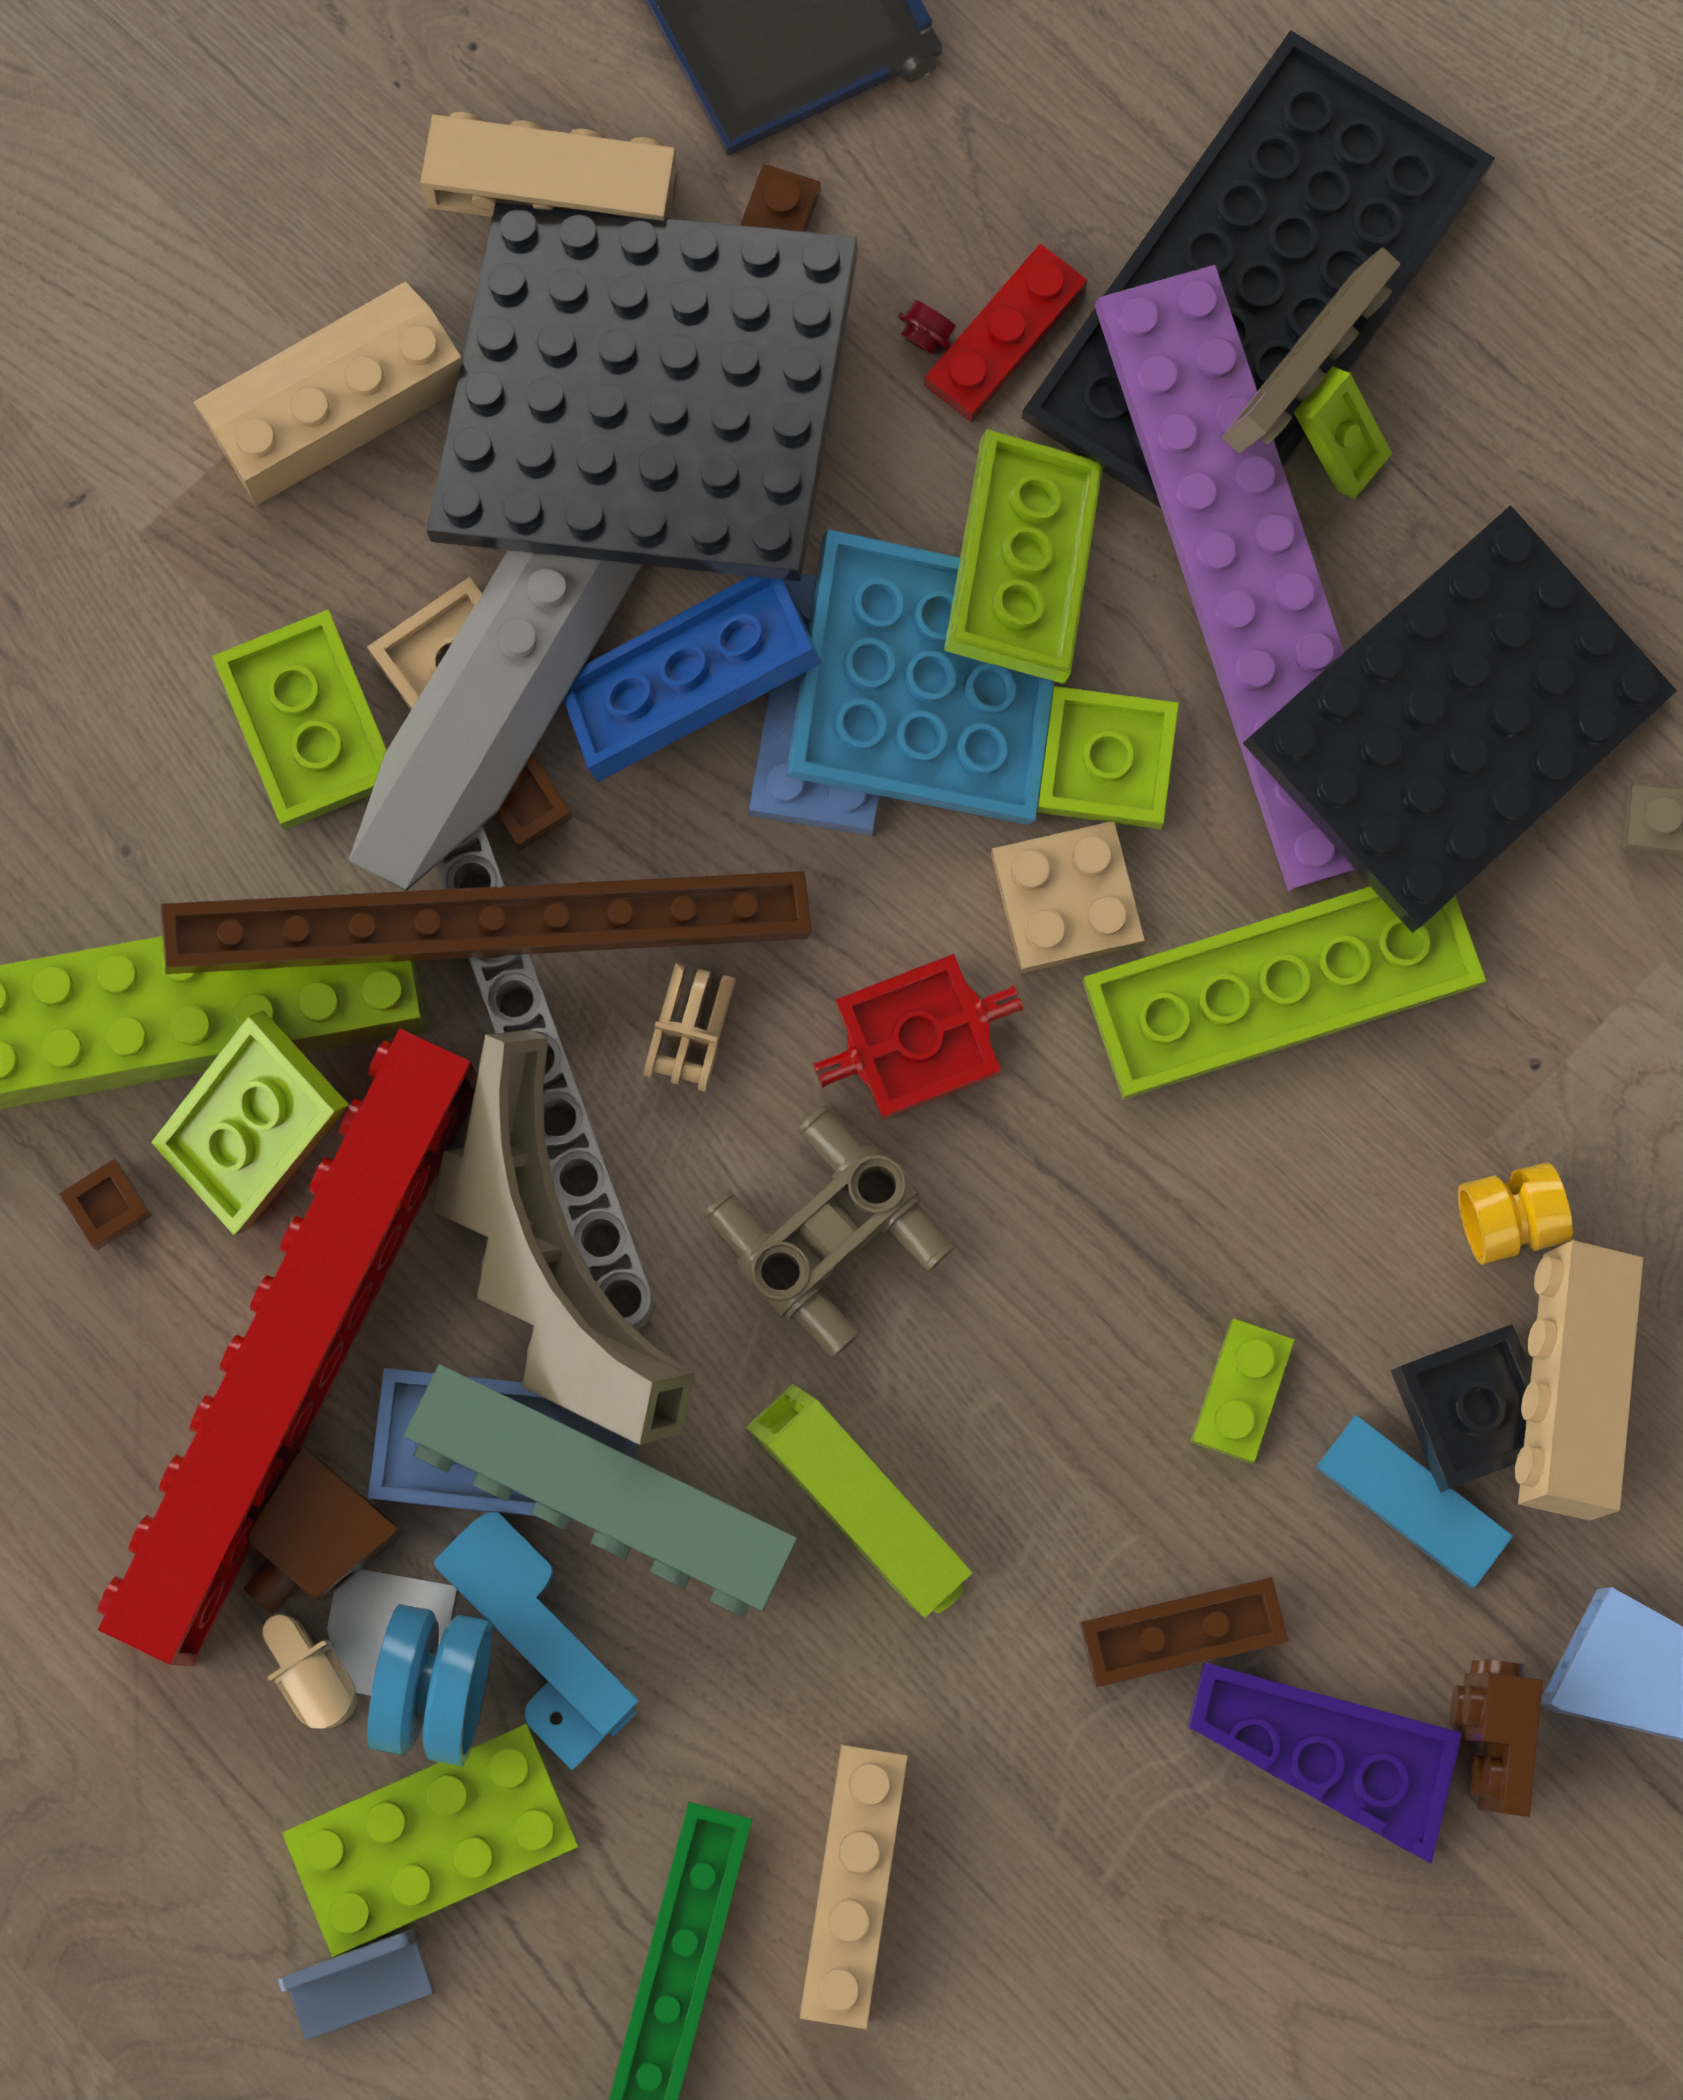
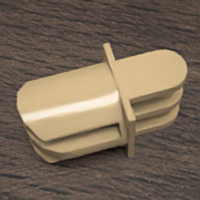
[643,963,736,1092]
[262,1615,358,1729]

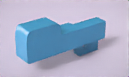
[434,1511,640,1771]

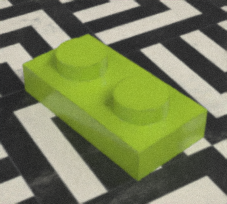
[1294,366,1393,499]
[1190,1318,1295,1464]

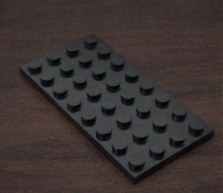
[1022,30,1495,508]

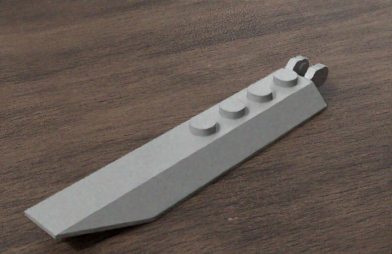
[349,550,643,891]

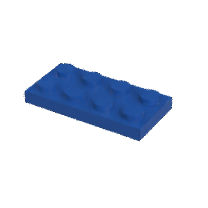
[564,576,822,782]

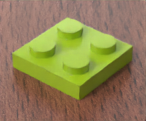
[1037,686,1179,829]

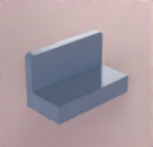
[277,1928,435,2040]

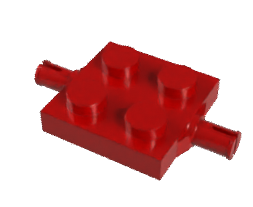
[812,954,1024,1120]

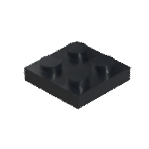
[1391,1324,1532,1493]

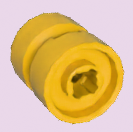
[1458,1162,1573,1265]

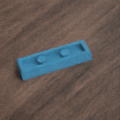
[1314,1415,1513,1589]

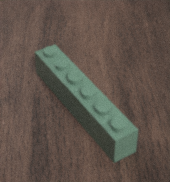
[403,1364,798,1618]

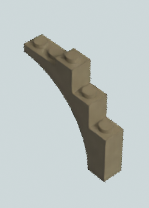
[432,1030,695,1445]

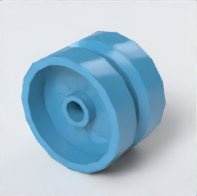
[367,1604,493,1767]

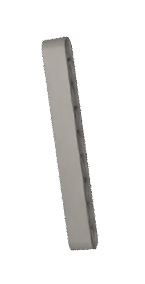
[436,825,654,1331]

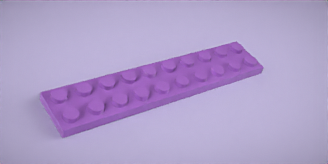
[1094,265,1356,892]

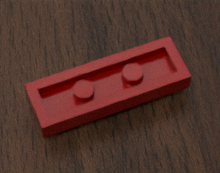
[924,243,1088,422]

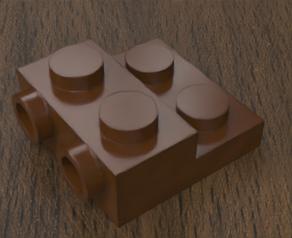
[1450,1659,1543,1817]

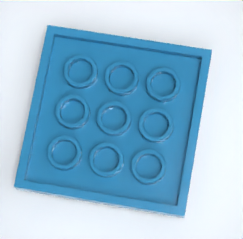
[786,529,1054,825]

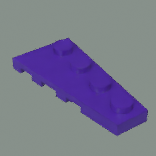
[1187,1663,1462,1864]

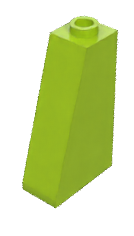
[745,1384,973,1618]

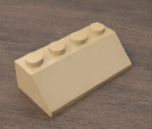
[193,281,463,506]

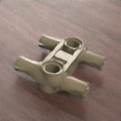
[702,1105,955,1359]

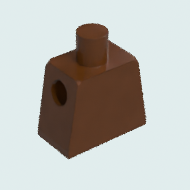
[243,1447,404,1614]

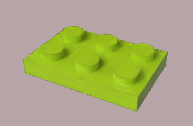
[212,609,387,830]
[151,1010,349,1236]

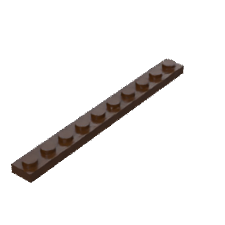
[160,871,812,974]

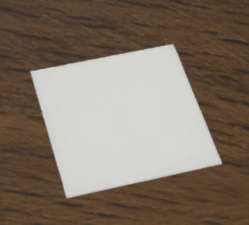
[327,1569,457,1696]

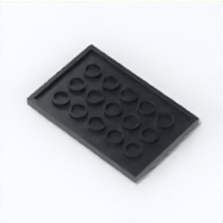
[1243,505,1677,933]

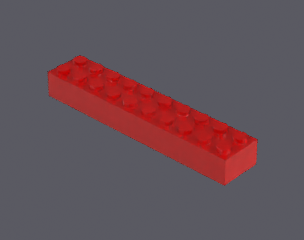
[97,1028,478,1667]

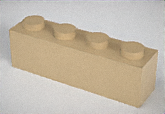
[420,112,677,221]
[1515,1240,1644,1521]
[800,1744,908,2029]

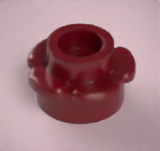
[898,299,956,355]

